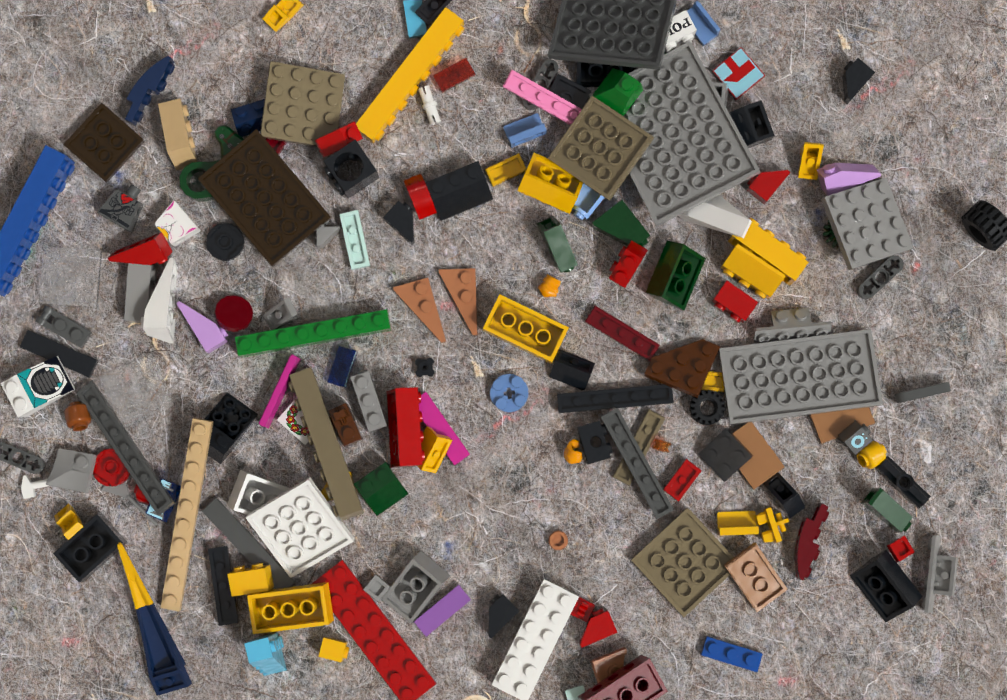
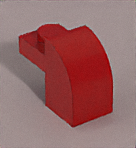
[404,174,437,220]

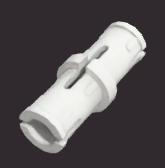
[418,85,441,126]

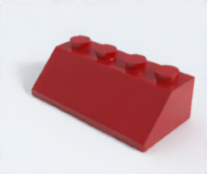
[386,387,425,468]

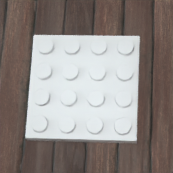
[245,477,354,578]

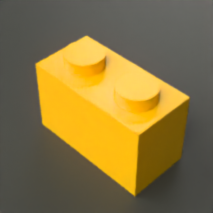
[227,563,274,597]

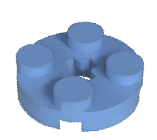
[490,374,528,413]

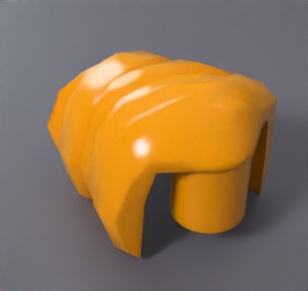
[538,274,561,298]
[564,439,582,464]

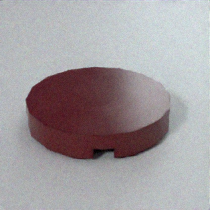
[214,295,253,332]

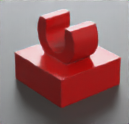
[887,535,914,562]
[571,597,595,622]

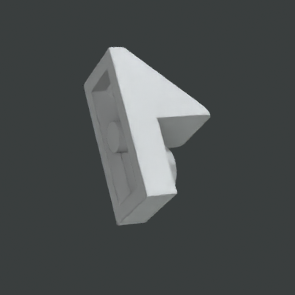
[316,213,341,249]
[263,298,298,330]

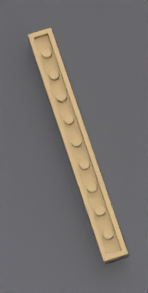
[160,418,213,612]

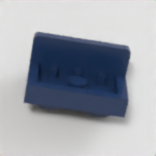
[231,99,265,137]

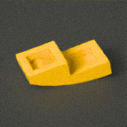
[262,0,304,32]
[54,503,83,540]

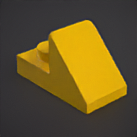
[798,142,824,180]

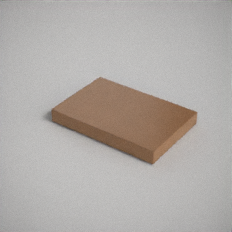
[810,407,875,444]
[733,422,785,490]
[723,542,788,612]

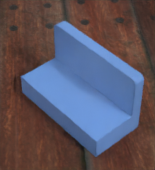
[687,0,720,46]
[503,113,547,148]

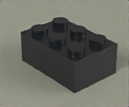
[53,514,128,583]

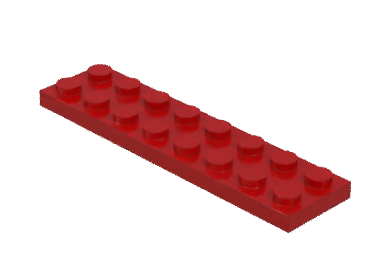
[312,560,437,700]

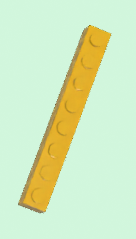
[356,7,465,144]

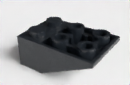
[729,100,775,148]
[204,393,258,464]

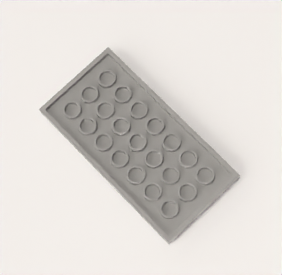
[719,329,883,425]

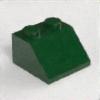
[354,462,408,516]

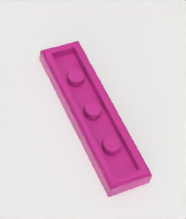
[259,354,301,429]
[419,392,470,466]

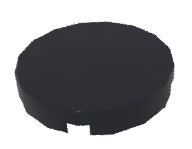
[206,223,245,261]

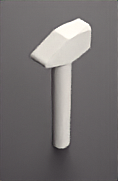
[21,475,49,499]

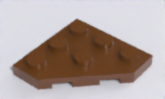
[644,339,720,398]

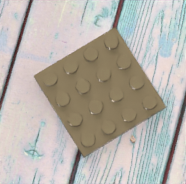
[260,61,345,147]
[548,96,654,201]
[631,507,734,618]

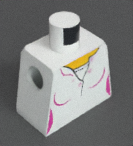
[154,201,201,246]

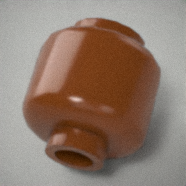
[64,401,91,431]

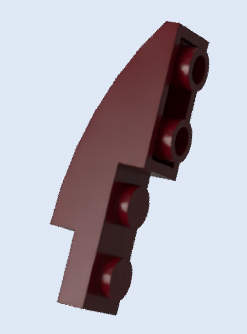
[794,503,829,581]

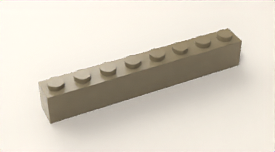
[288,367,364,521]

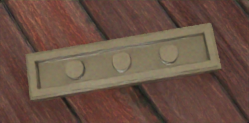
[612,409,665,486]

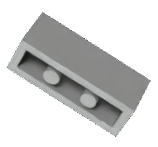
[124,263,157,323]
[350,371,388,433]

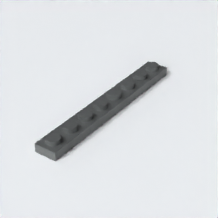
[77,381,175,515]

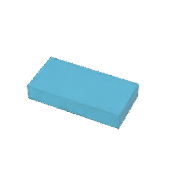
[403,0,427,39]

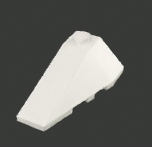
[679,195,752,239]
[141,258,177,343]

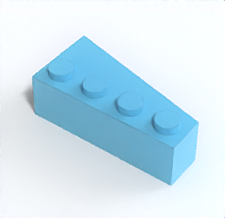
[244,632,287,676]

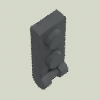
[35,305,92,348]

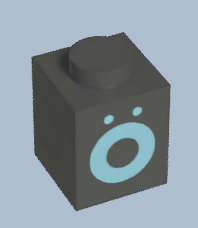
[838,420,873,455]

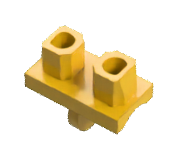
[755,507,789,543]

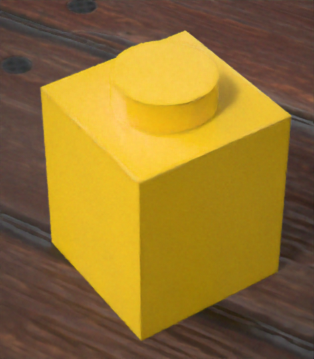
[318,636,350,662]

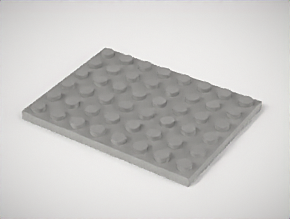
[589,41,761,226]

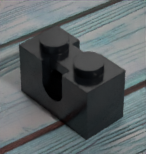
[577,421,613,465]

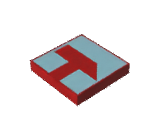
[712,47,765,100]

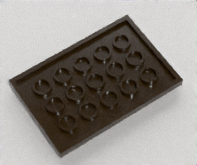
[198,129,331,267]

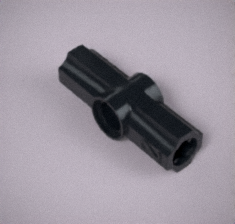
[876,456,931,509]

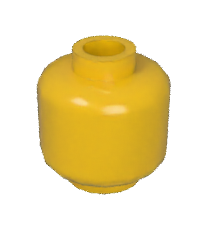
[857,441,887,469]

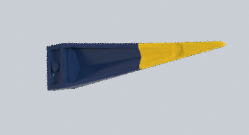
[117,542,192,696]

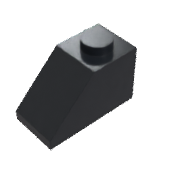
[842,58,875,104]
[383,201,415,245]
[763,472,805,518]
[489,594,519,639]

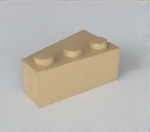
[158,98,198,171]

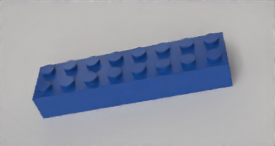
[0,145,75,297]

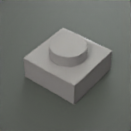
[363,575,390,602]

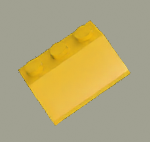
[517,153,583,214]
[720,243,786,299]

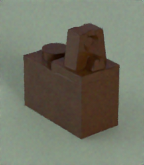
[328,403,363,447]

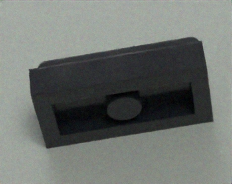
[549,349,595,390]

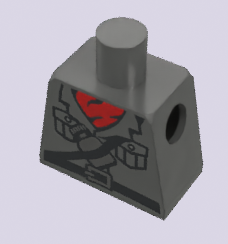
[97,184,143,233]

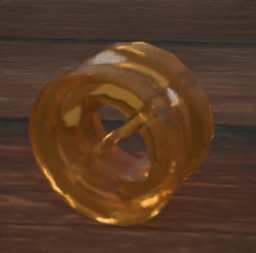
[652,439,671,453]

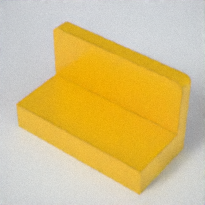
[418,426,453,473]
[717,511,759,536]

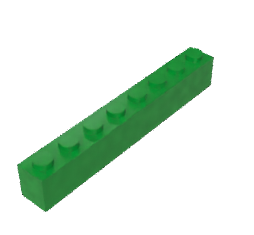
[235,309,392,358]

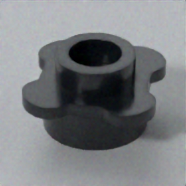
[415,358,434,377]

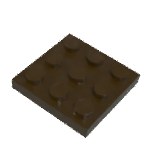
[63,103,145,183]

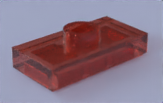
[433,58,475,93]

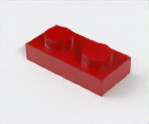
[663,459,702,502]

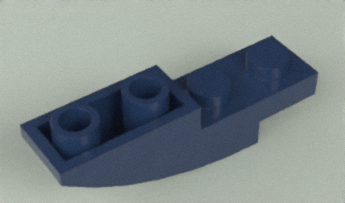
[125,56,175,126]

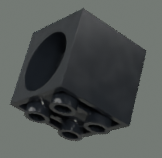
[323,139,379,199]

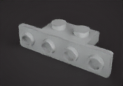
[753,308,832,343]
[922,535,958,613]

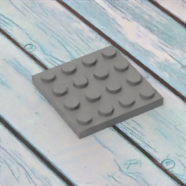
[821,178,913,271]

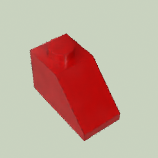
[315,121,363,157]
[746,170,790,204]
[579,608,618,648]

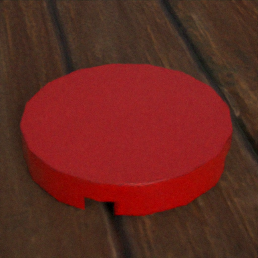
[93,448,130,487]

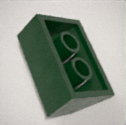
[645,240,706,310]

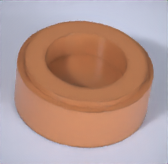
[548,531,568,550]

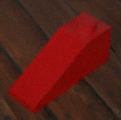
[108,232,173,265]

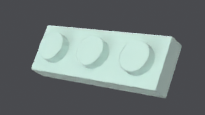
[339,210,370,270]

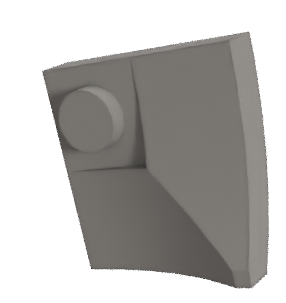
[46,448,97,493]

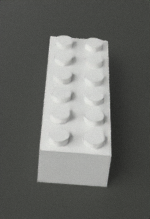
[492,579,579,700]

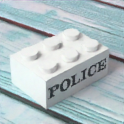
[664,10,697,54]

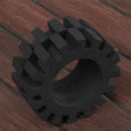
[689,390,725,425]

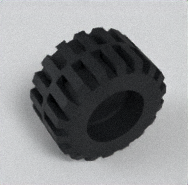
[961,200,1007,251]

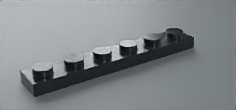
[557,384,674,413]

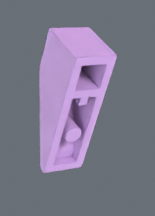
[817,163,881,196]
[176,301,228,353]

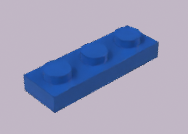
[701,636,763,672]

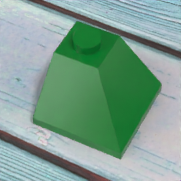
[592,68,643,116]

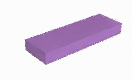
[414,585,471,637]

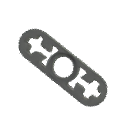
[523,59,559,110]
[857,255,904,300]
[895,382,951,403]
[0,442,46,474]

